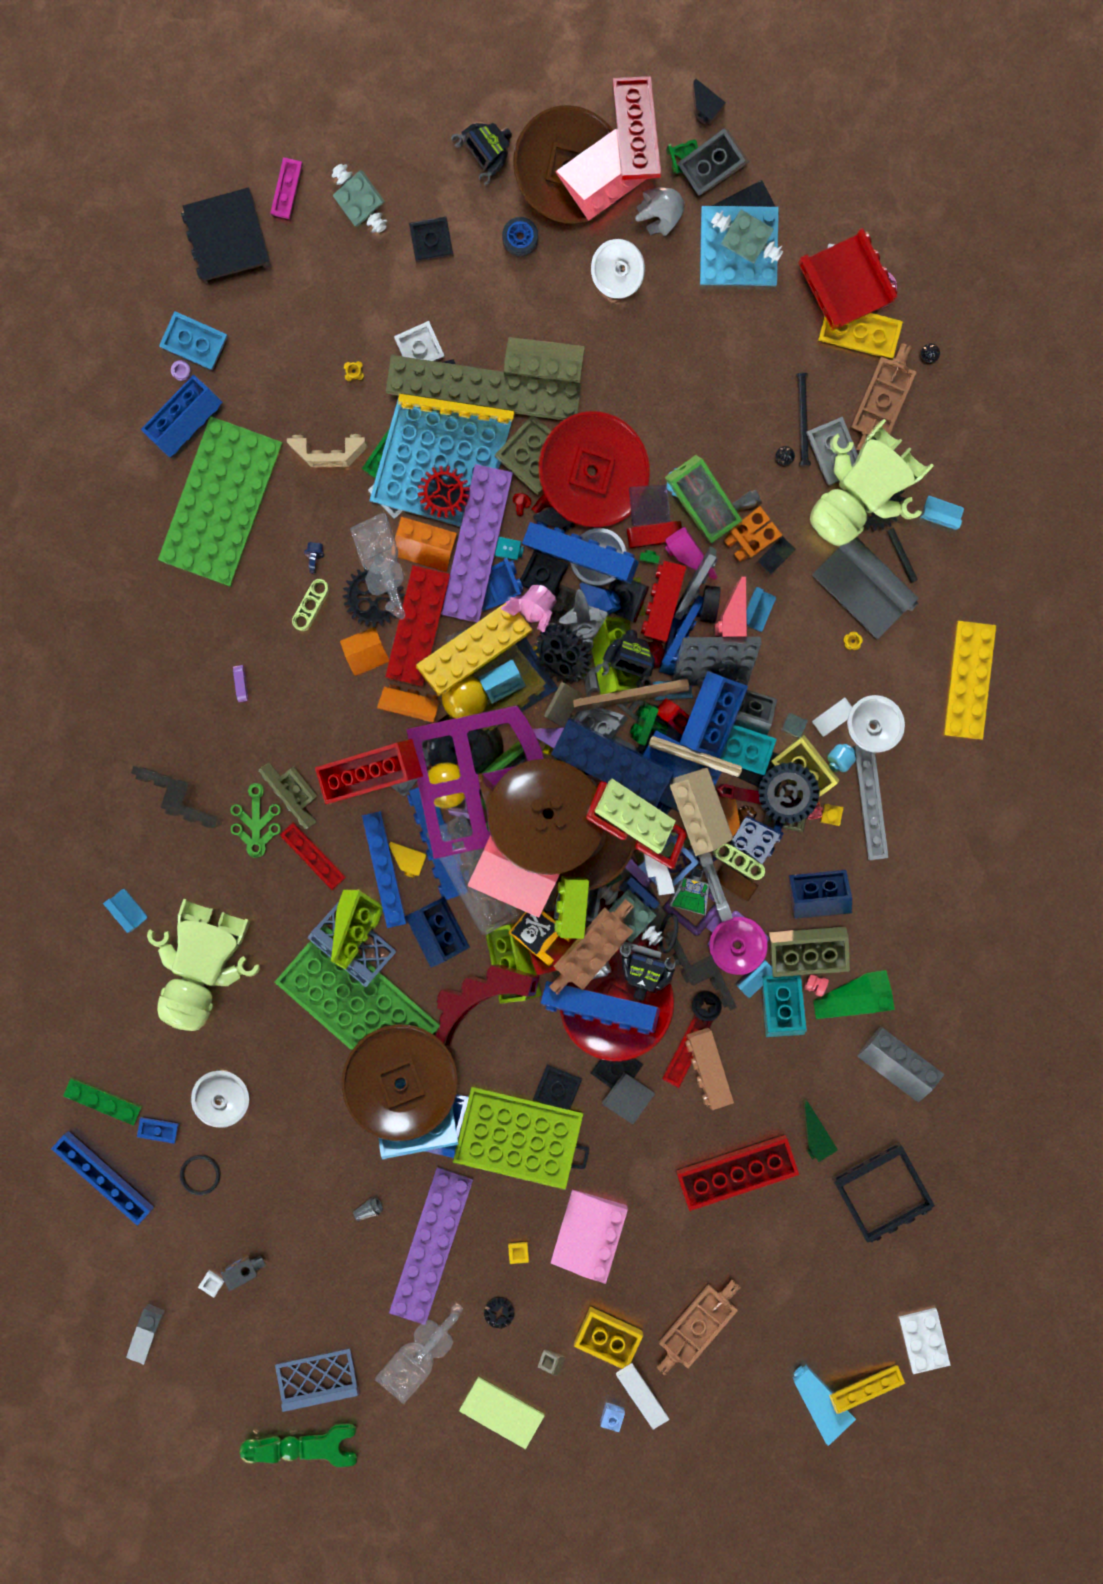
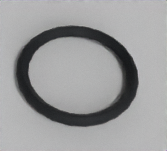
[659,913,679,954]
[180,1155,220,1196]

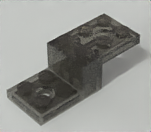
[131,766,224,829]
[664,928,737,1011]

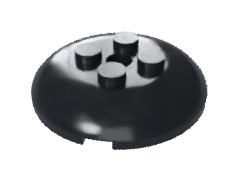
[427,714,504,774]

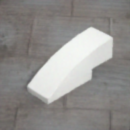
[644,854,675,895]

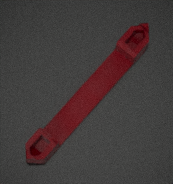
[716,784,802,806]

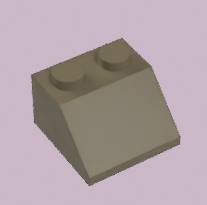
[544,682,582,728]

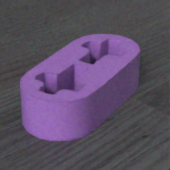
[233,665,248,702]
[626,859,653,888]

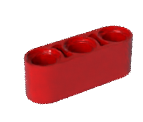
[626,521,682,549]

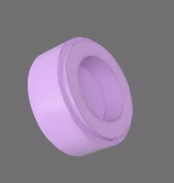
[171,360,191,381]

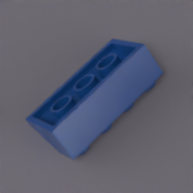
[141,374,223,457]
[680,671,748,758]

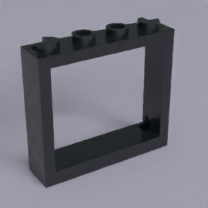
[832,1143,935,1243]

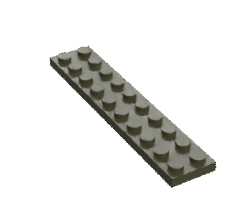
[386,355,581,420]

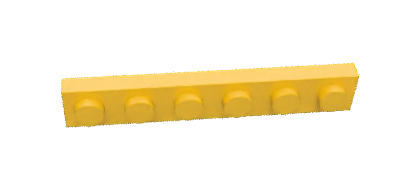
[398,394,514,424]

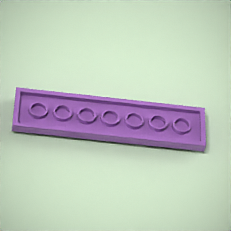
[441,464,513,623]
[389,1166,474,1325]

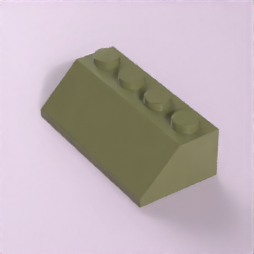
[503,337,585,383]
[769,927,850,977]

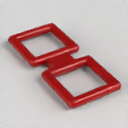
[586,781,687,869]

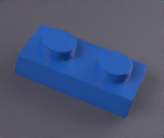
[137,1117,179,1144]

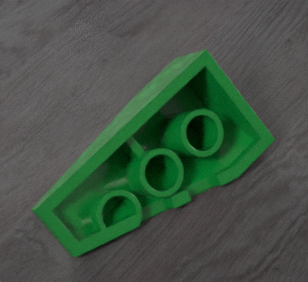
[813,970,895,1019]

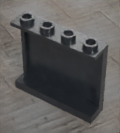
[181,187,272,284]

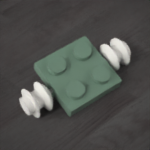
[332,164,388,233]
[711,210,783,264]
[600,885,662,946]

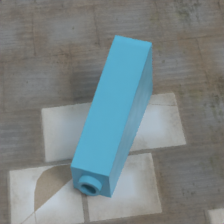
[792,1365,856,1446]

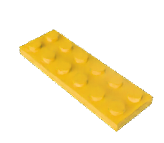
[416,603,532,697]
[944,621,996,740]

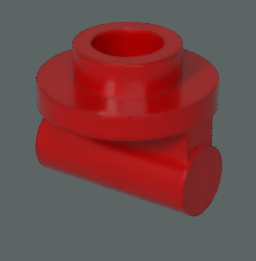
[512,493,532,516]

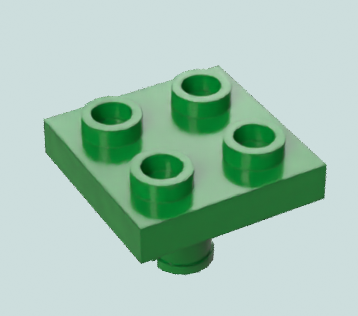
[630,701,668,746]

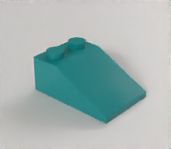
[762,975,807,1037]

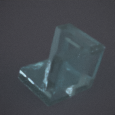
[781,713,808,738]

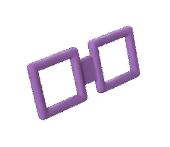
[663,875,769,947]

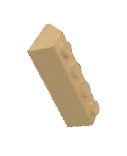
[670,767,733,856]

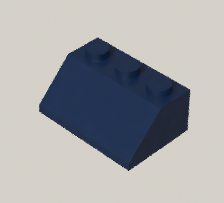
[789,870,852,919]
[405,897,470,968]

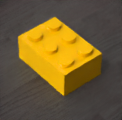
[574,1307,643,1369]

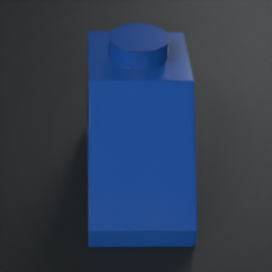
[579,582,621,616]

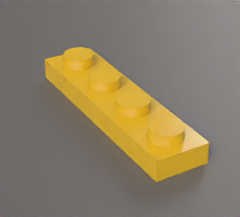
[829,1365,905,1414]

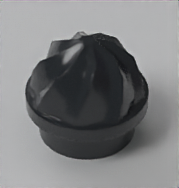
[921,343,940,363]
[776,446,795,466]

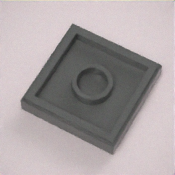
[602,1072,655,1124]

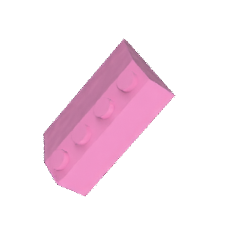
[551,1189,628,1284]

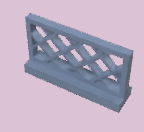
[308,902,397,987]
[275,1348,360,1412]

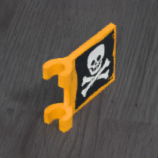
[508,911,572,966]

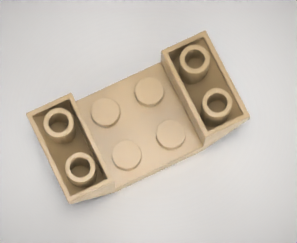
[287,434,368,467]

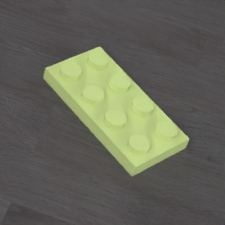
[595,779,676,854]

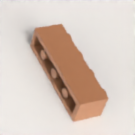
[685,1028,734,1110]

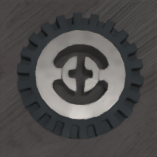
[759,762,820,824]

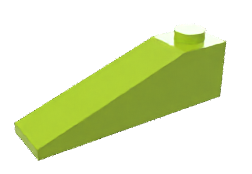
[331,890,383,969]

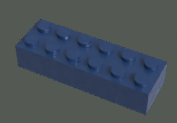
[551,718,673,807]

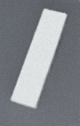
[616,1363,669,1429]

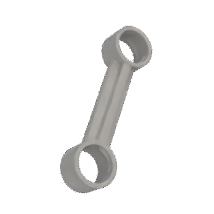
[698,852,733,922]

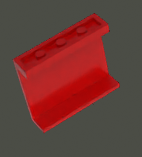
[798,228,897,331]

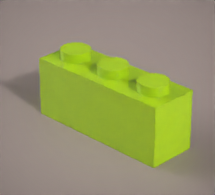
[555,876,589,939]

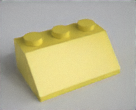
[772,735,839,799]

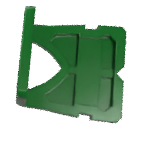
[666,139,698,174]

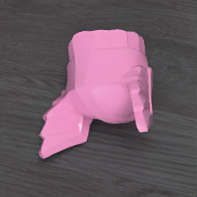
[501,585,557,632]

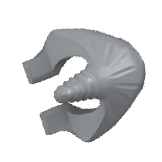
[635,187,685,236]
[559,589,608,648]

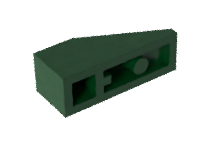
[803,1099,838,1162]

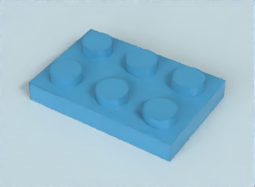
[159,311,228,371]

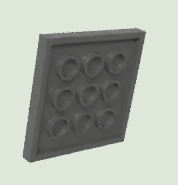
[672,637,761,687]

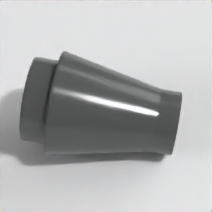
[733,490,762,513]
[353,1198,383,1221]

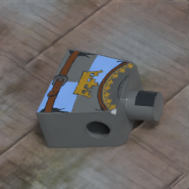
[221,1256,266,1291]

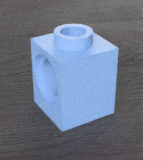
[600,1402,625,1432]

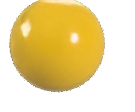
[442,676,488,719]
[427,762,465,809]

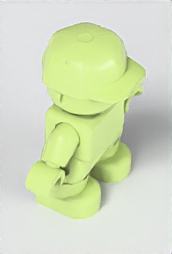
[810,419,934,546]
[147,899,260,1031]

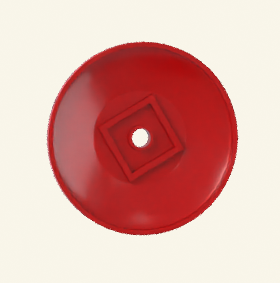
[538,411,650,528]
[560,952,674,1061]

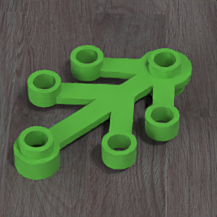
[230,783,281,858]

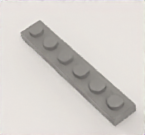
[854,746,888,860]

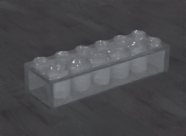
[426,814,519,935]

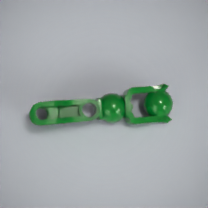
[239,1424,357,1467]

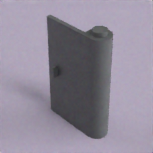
[812,537,919,639]

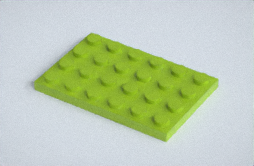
[453,1087,583,1190]

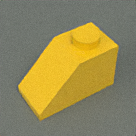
[389,841,427,878]

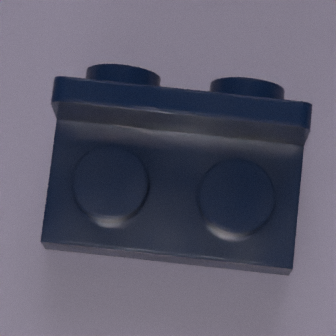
[619,874,660,909]

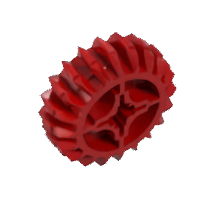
[418,466,470,518]

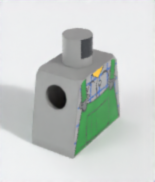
[669,867,709,915]

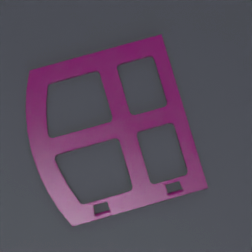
[406,705,544,859]

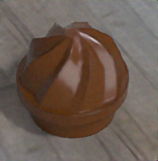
[738,805,757,823]

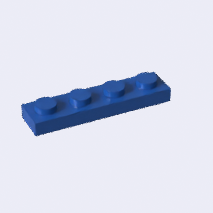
[662,595,704,665]

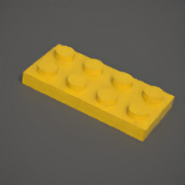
[818,313,903,360]

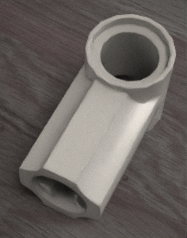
[584,667,601,697]

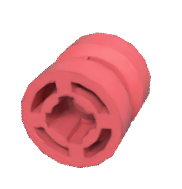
[803,974,829,997]

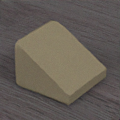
[538,1349,566,1375]

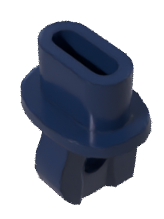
[304,542,324,574]

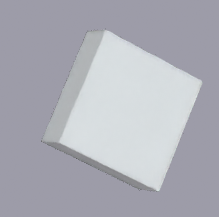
[198,1270,224,1298]

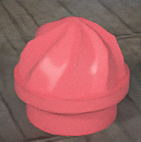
[807,802,824,820]

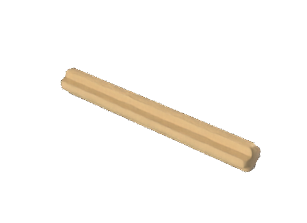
[649,736,742,777]

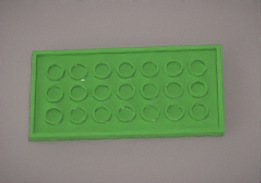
[158,416,283,587]
[274,925,440,1050]

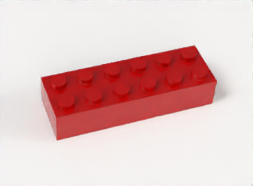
[385,565,450,688]
[315,739,423,805]
[676,1135,799,1211]

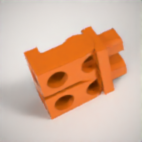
[723,506,782,562]

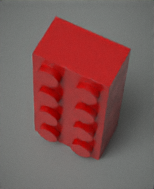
[640,561,687,644]

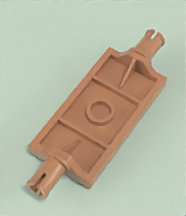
[850,343,916,452]
[549,899,634,995]
[656,1280,741,1376]

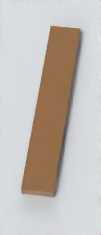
[573,679,689,712]

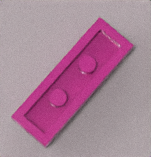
[270,157,303,219]

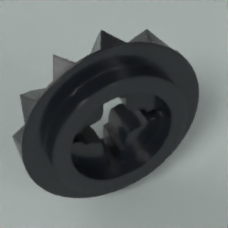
[691,991,722,1022]
[484,1298,515,1329]

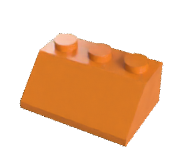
[392,517,458,572]
[377,684,441,723]

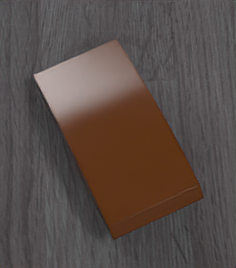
[717,864,759,901]

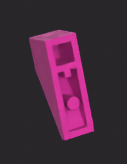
[665,527,718,580]

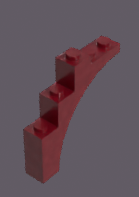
[436,964,540,1049]

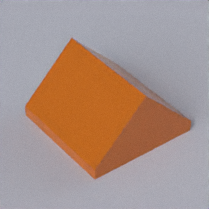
[340,627,389,676]

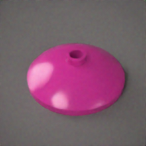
[709,917,767,975]

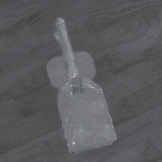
[350,512,405,619]
[374,1304,462,1404]

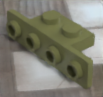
[259,763,317,829]

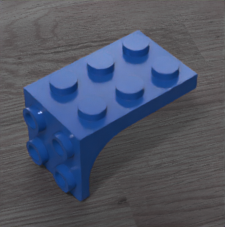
[482,558,524,612]

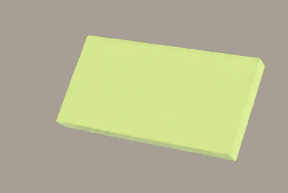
[459,1376,545,1449]

